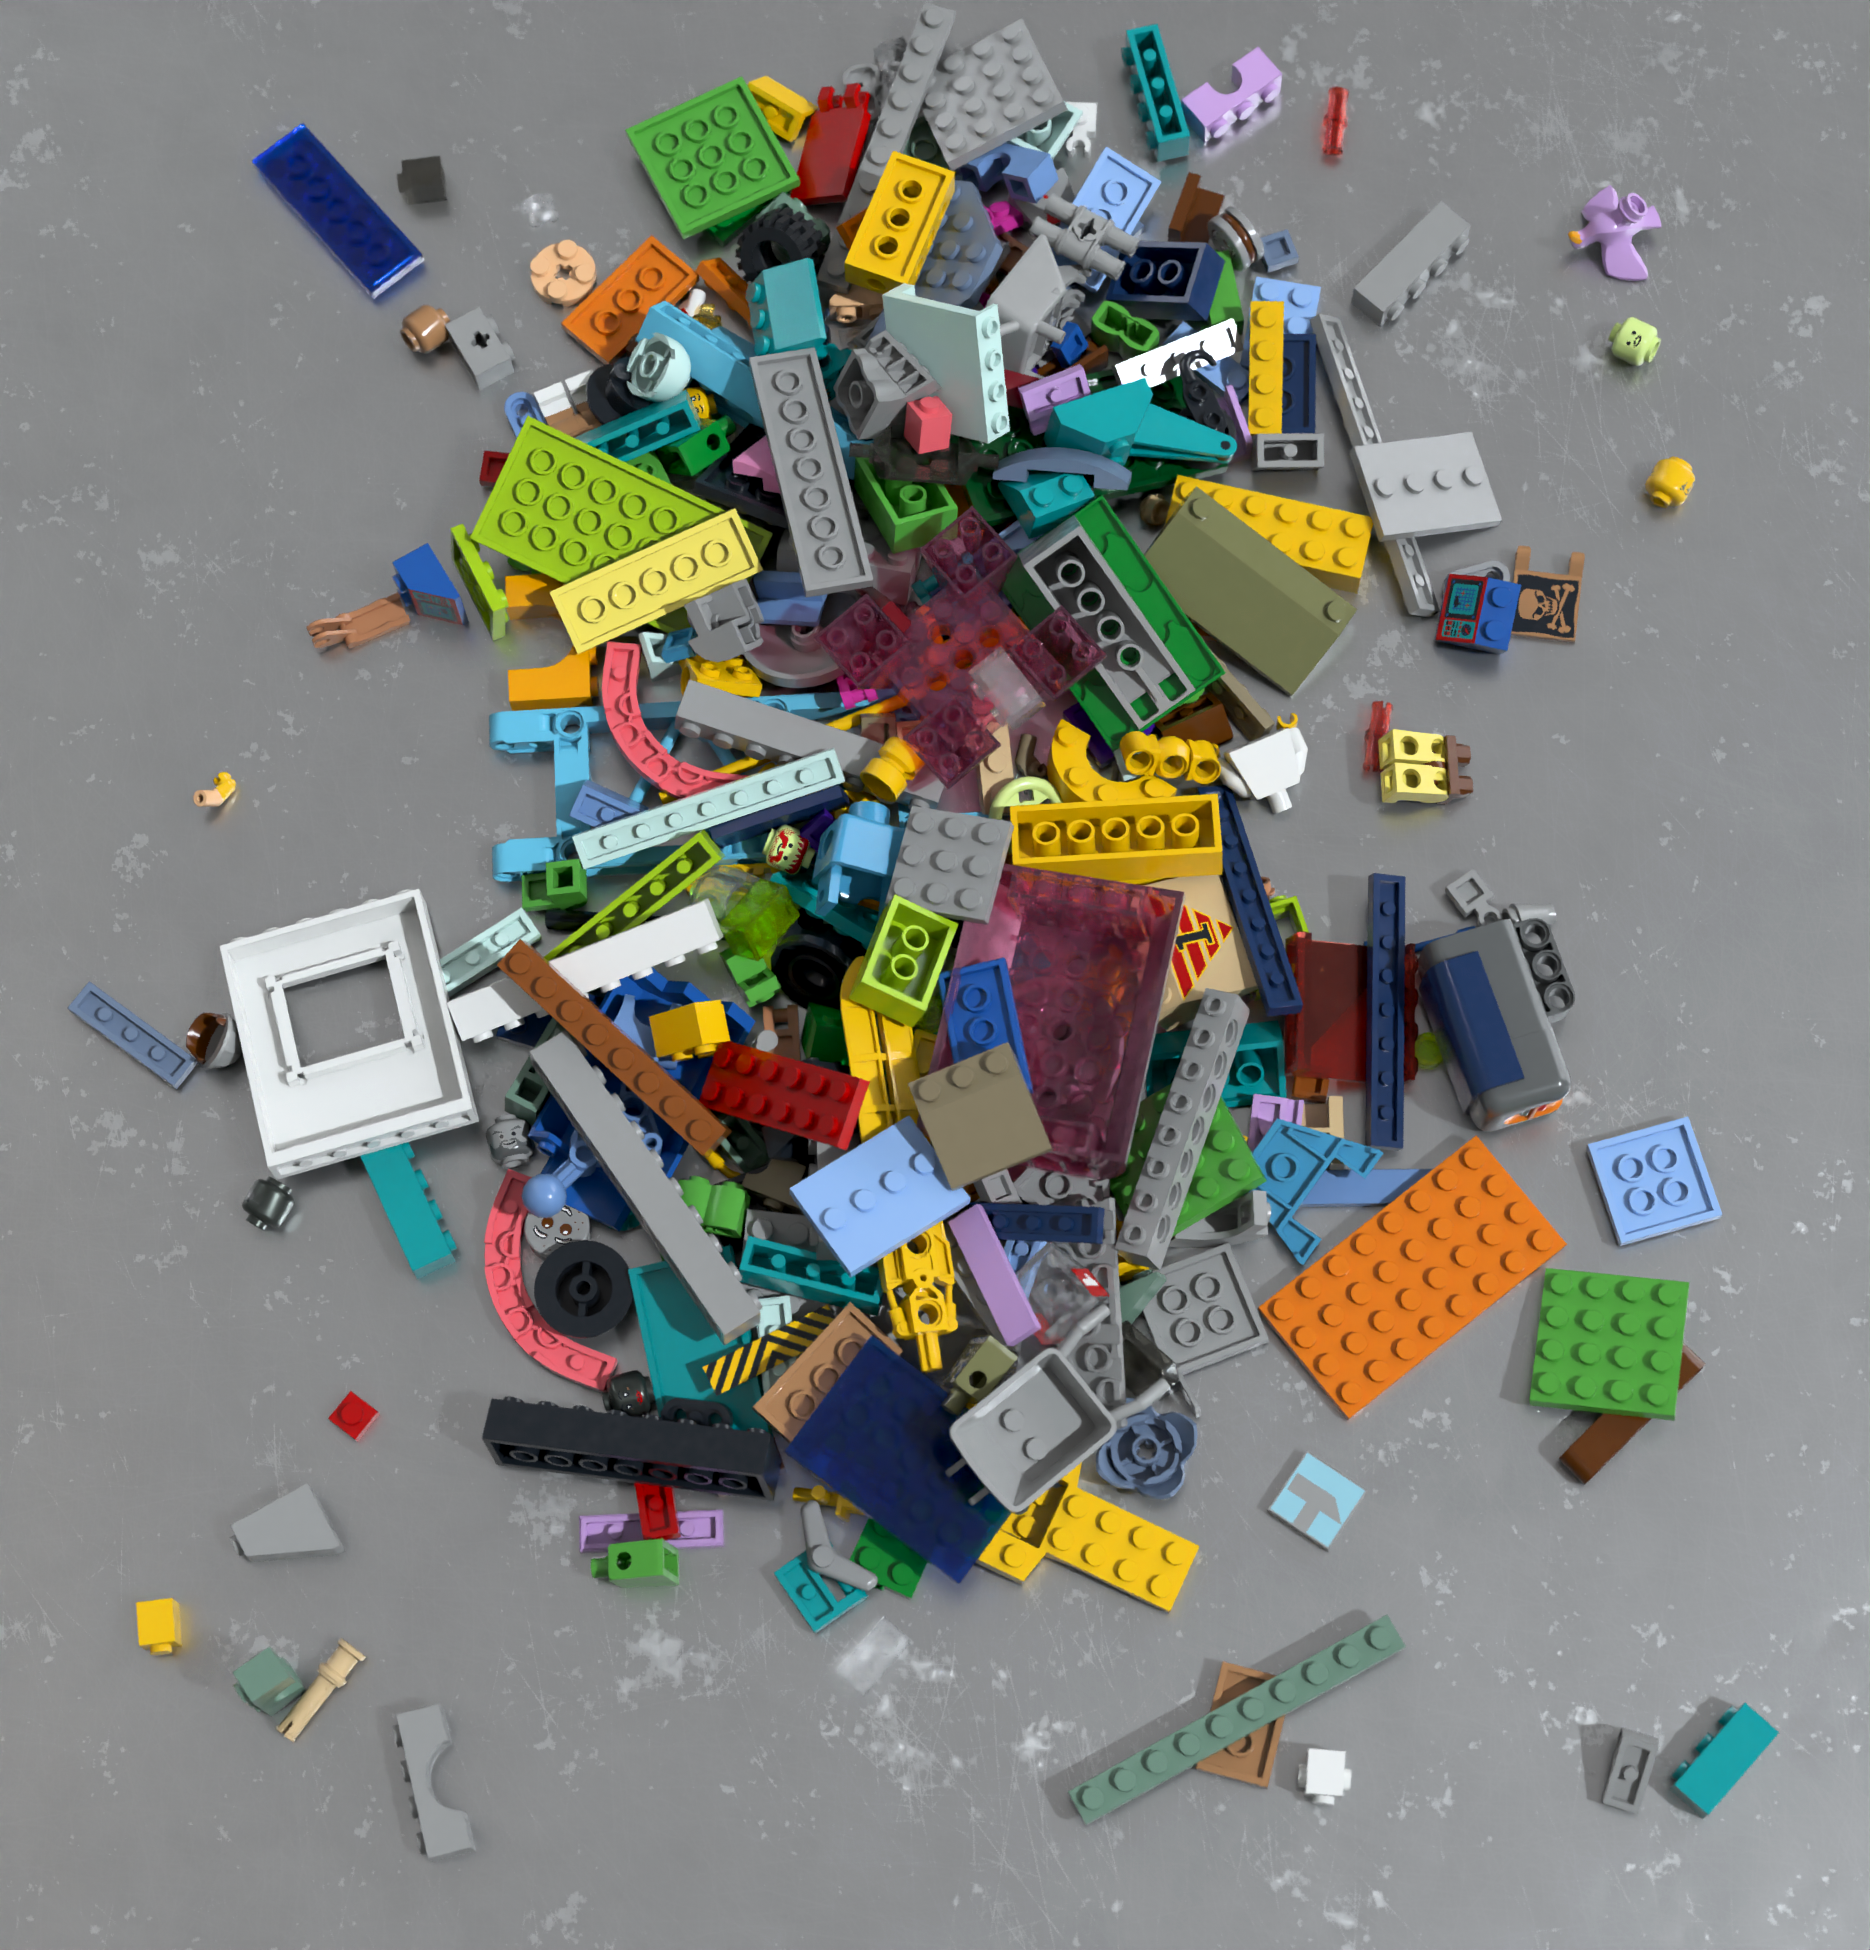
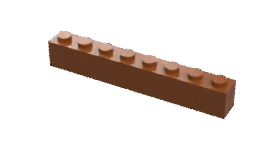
[497,939,732,1157]

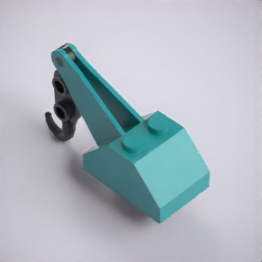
[1043,350,1237,466]

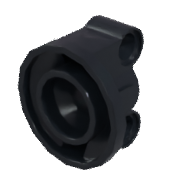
[770,908,867,1010]

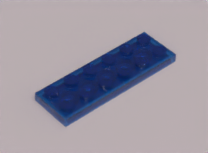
[252,123,424,299]

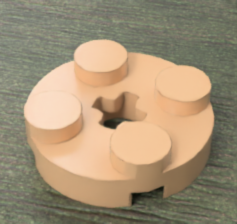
[530,240,596,307]

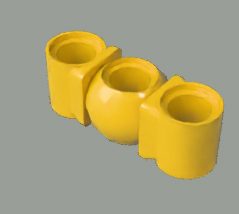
[1119,731,1221,784]

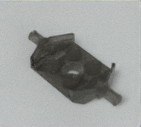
[849,426,999,485]

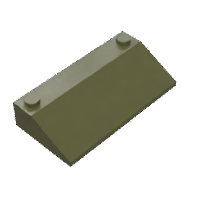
[1144,486,1358,697]

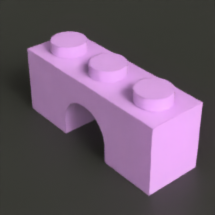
[1181,47,1282,143]

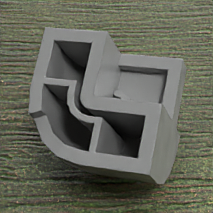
[684,579,764,662]

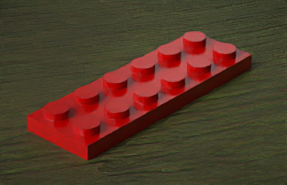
[699,1041,870,1151]

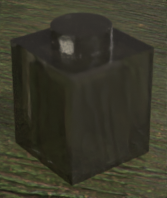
[397,156,447,205]

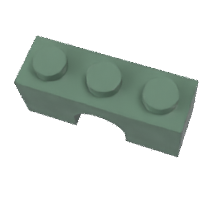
[232,1646,307,1717]

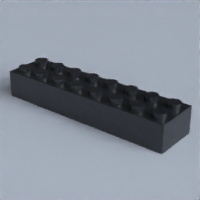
[482,1396,782,1501]

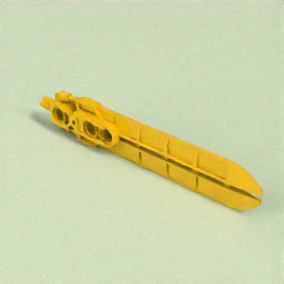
[840,956,958,1373]

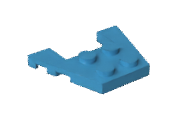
[1248,1118,1384,1265]

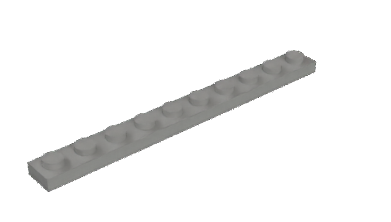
[816,2,956,294]
[1310,314,1440,617]

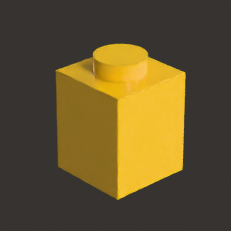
[136,1598,182,1655]

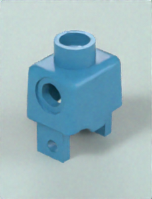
[812,801,905,923]

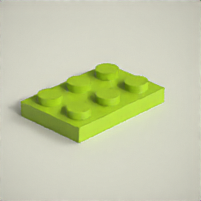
[450,523,509,641]

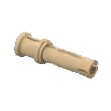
[276,1638,366,1742]

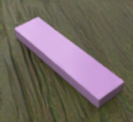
[948,1204,1041,1347]
[579,1510,724,1554]

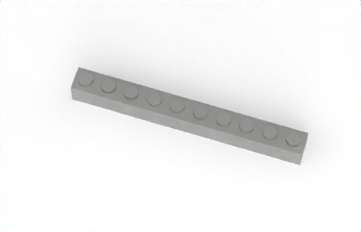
[530,1030,762,1346]

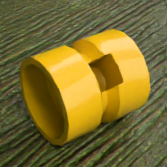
[860,736,925,803]

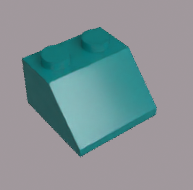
[998,470,1095,539]

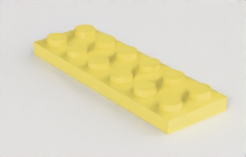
[550,508,763,654]

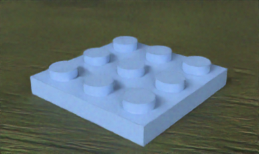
[1586,1117,1722,1246]

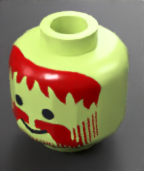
[762,824,815,875]

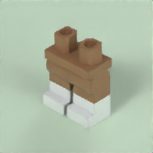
[533,369,602,438]

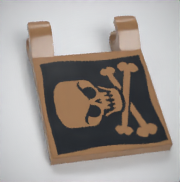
[1511,546,1585,643]

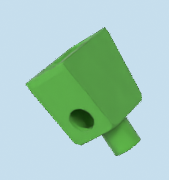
[591,1539,679,1588]

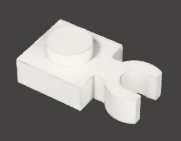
[1066,102,1097,158]

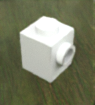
[1298,1748,1351,1805]

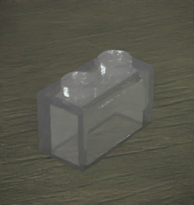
[968,646,1046,731]

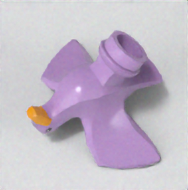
[1568,185,1661,281]

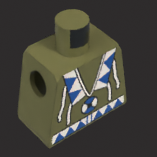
[940,1335,1018,1417]

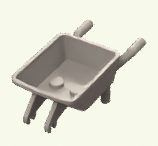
[985,234,1092,379]
[945,1303,1170,1513]

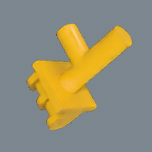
[793,1479,873,1522]

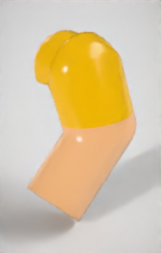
[193,772,236,807]

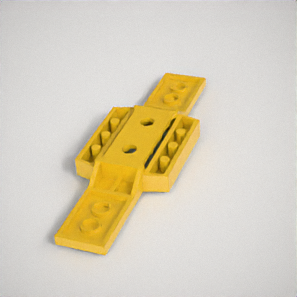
[817,1388,1199,1613]

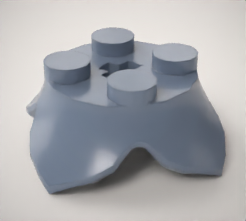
[1095,1398,1197,1499]

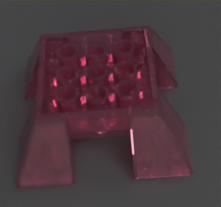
[814,506,1107,790]

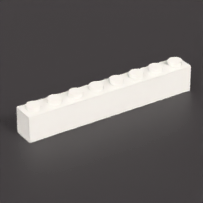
[446,898,724,1043]

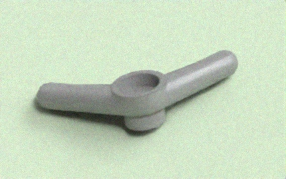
[801,1500,878,1591]

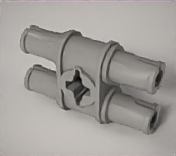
[1029,193,1140,281]

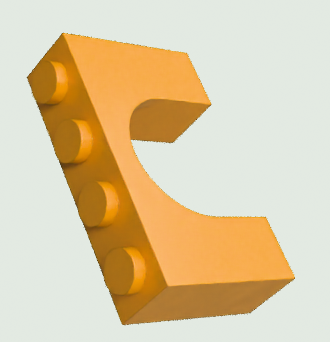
[505,574,599,711]

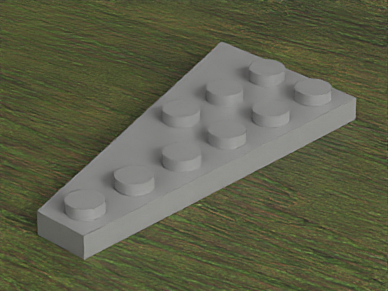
[1033,1198,1127,1430]

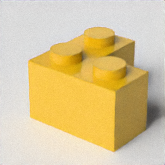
[649,1000,730,1062]

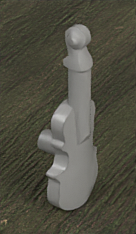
[842,63,883,151]

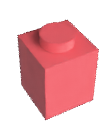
[904,396,952,454]

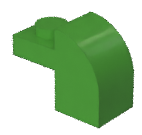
[521,859,588,912]
[719,937,781,1008]

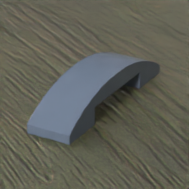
[993,447,1132,490]

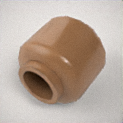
[400,305,450,354]

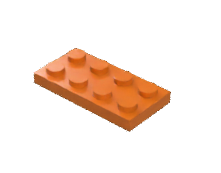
[561,235,700,365]

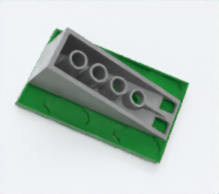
[990,494,1226,752]

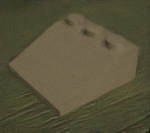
[908,1042,1053,1191]

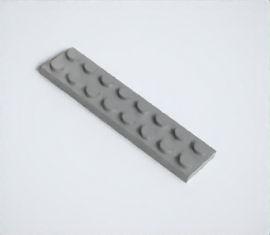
[749,347,873,597]

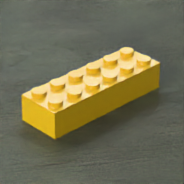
[1165,475,1373,594]
[1010,794,1223,887]

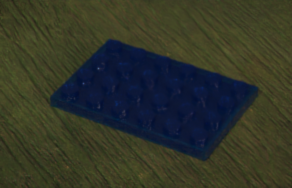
[784,1335,1012,1585]

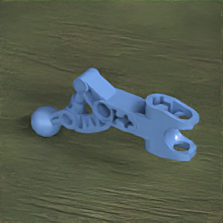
[521,994,682,1218]

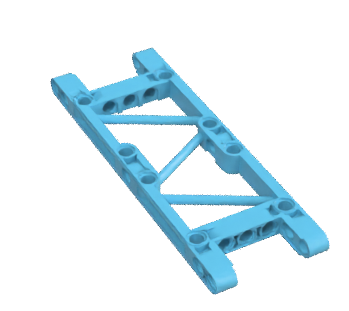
[489,684,989,882]

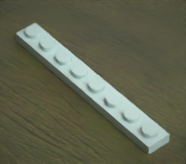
[572,748,845,869]

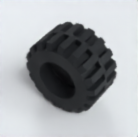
[736,208,827,283]

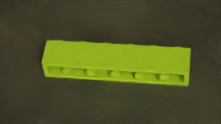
[544,829,725,961]

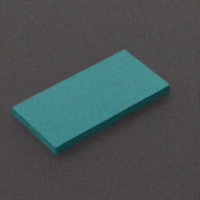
[628,1245,774,1440]

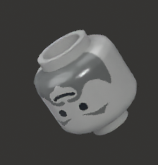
[486,1114,535,1168]

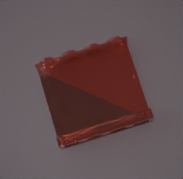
[1284,932,1419,1085]

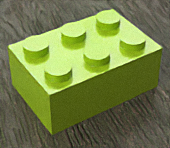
[849,894,958,1028]

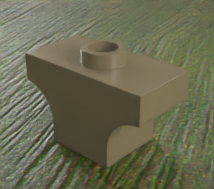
[742,1159,808,1215]

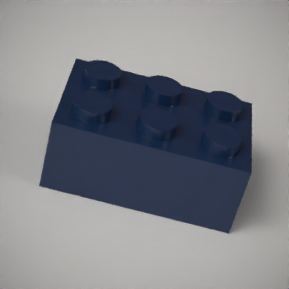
[1105,241,1225,321]

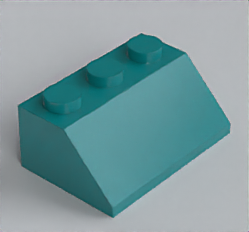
[746,258,827,356]

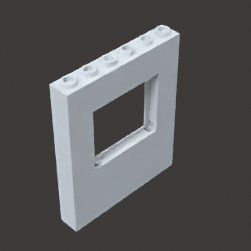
[220,889,479,1180]

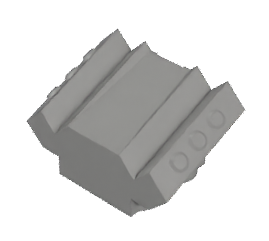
[833,330,942,448]

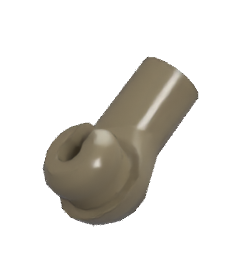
[1015,734,1047,778]

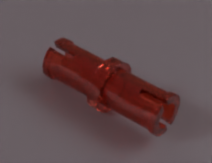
[1322,87,1349,156]
[1362,701,1393,772]

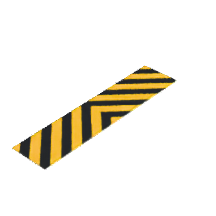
[702,1304,835,1396]

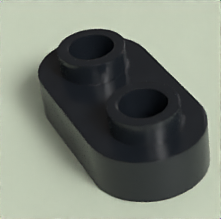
[661,1398,734,1427]

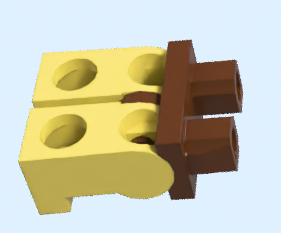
[1378,729,1473,805]

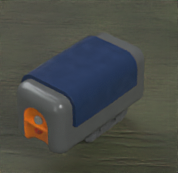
[1416,918,1575,1132]

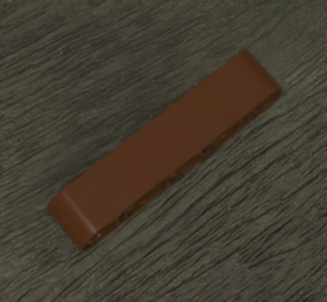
[1559,1342,1706,1485]

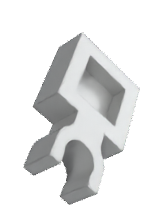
[1445,868,1504,927]

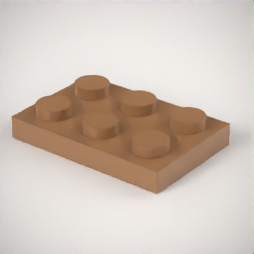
[1196,1661,1285,1789]

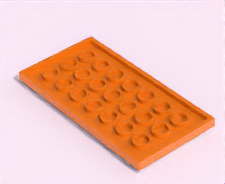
[1257,1135,1567,1421]

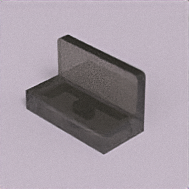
[1122,1320,1180,1406]

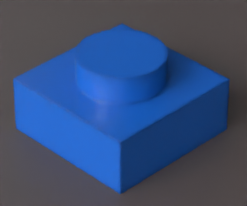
[1051,321,1088,369]

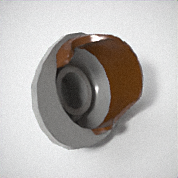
[186,1012,242,1070]

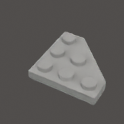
[1013,1112,1110,1207]

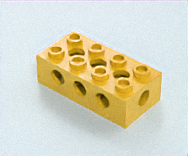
[844,151,955,294]

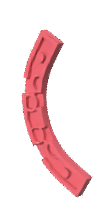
[602,642,750,799]
[484,1169,618,1392]

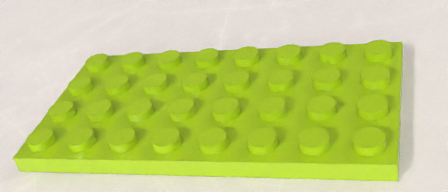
[470,416,773,633]

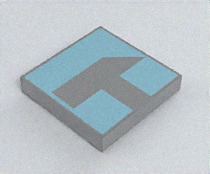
[1267,1451,1367,1551]

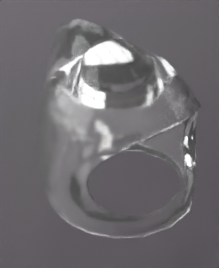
[688,866,764,931]

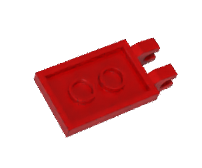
[790,83,871,206]

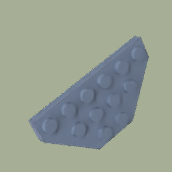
[866,180,1003,345]

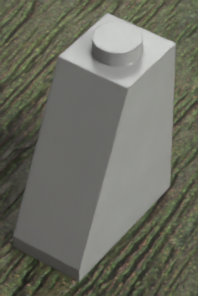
[230,1483,345,1562]

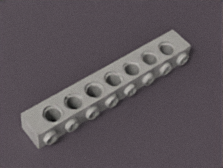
[1114,988,1250,1270]

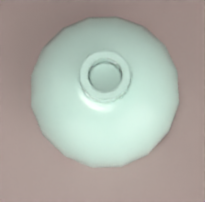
[627,332,691,402]

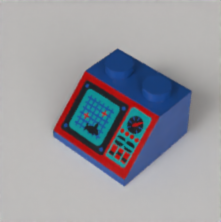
[392,543,469,625]
[1434,574,1521,655]

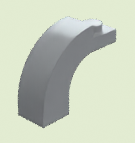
[1169,1190,1271,1248]

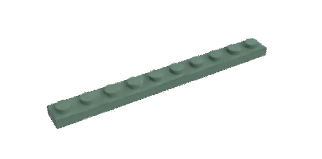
[1068,1615,1406,1825]

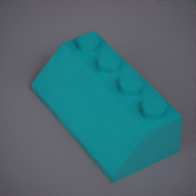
[1144,1020,1287,1107]

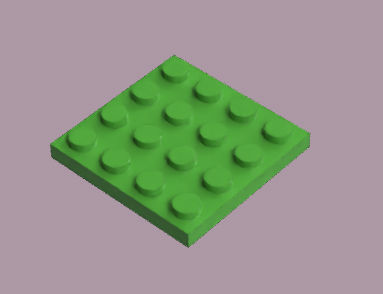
[625,76,800,240]
[1098,1083,1267,1237]
[1529,1268,1689,1421]

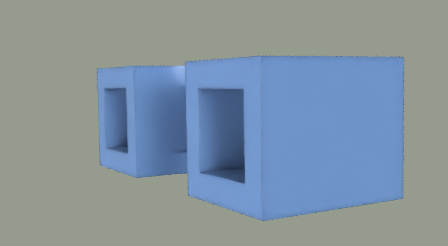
[955,143,1059,204]

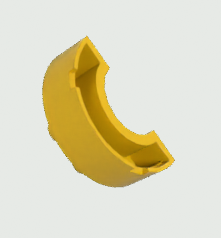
[1046,719,1177,803]

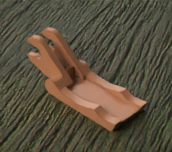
[306,592,410,648]

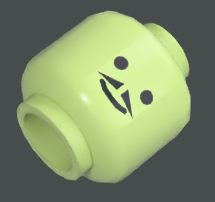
[1608,317,1661,366]

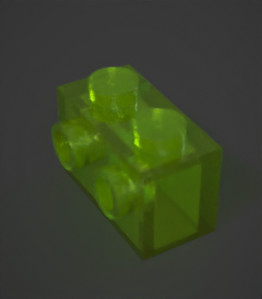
[718,878,800,962]

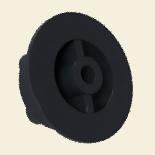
[586,356,655,425]
[534,1240,633,1338]

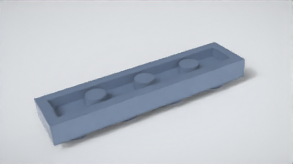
[68,981,198,1090]

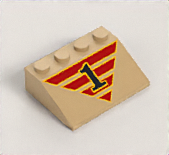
[1112,875,1258,1031]

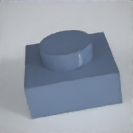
[1260,229,1299,273]

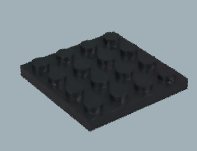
[693,423,857,530]

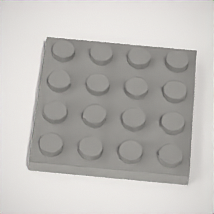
[921,18,1068,171]

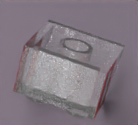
[1015,1242,1110,1345]

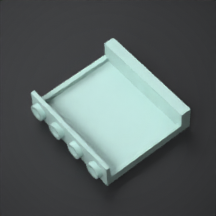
[882,283,1010,443]

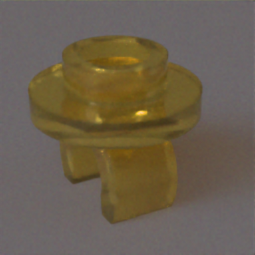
[692,304,722,330]

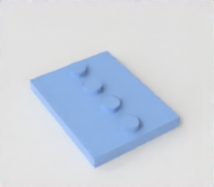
[789,1115,970,1278]

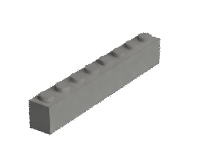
[674,679,951,810]

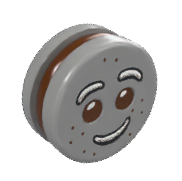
[1207,206,1264,272]
[524,1205,592,1261]

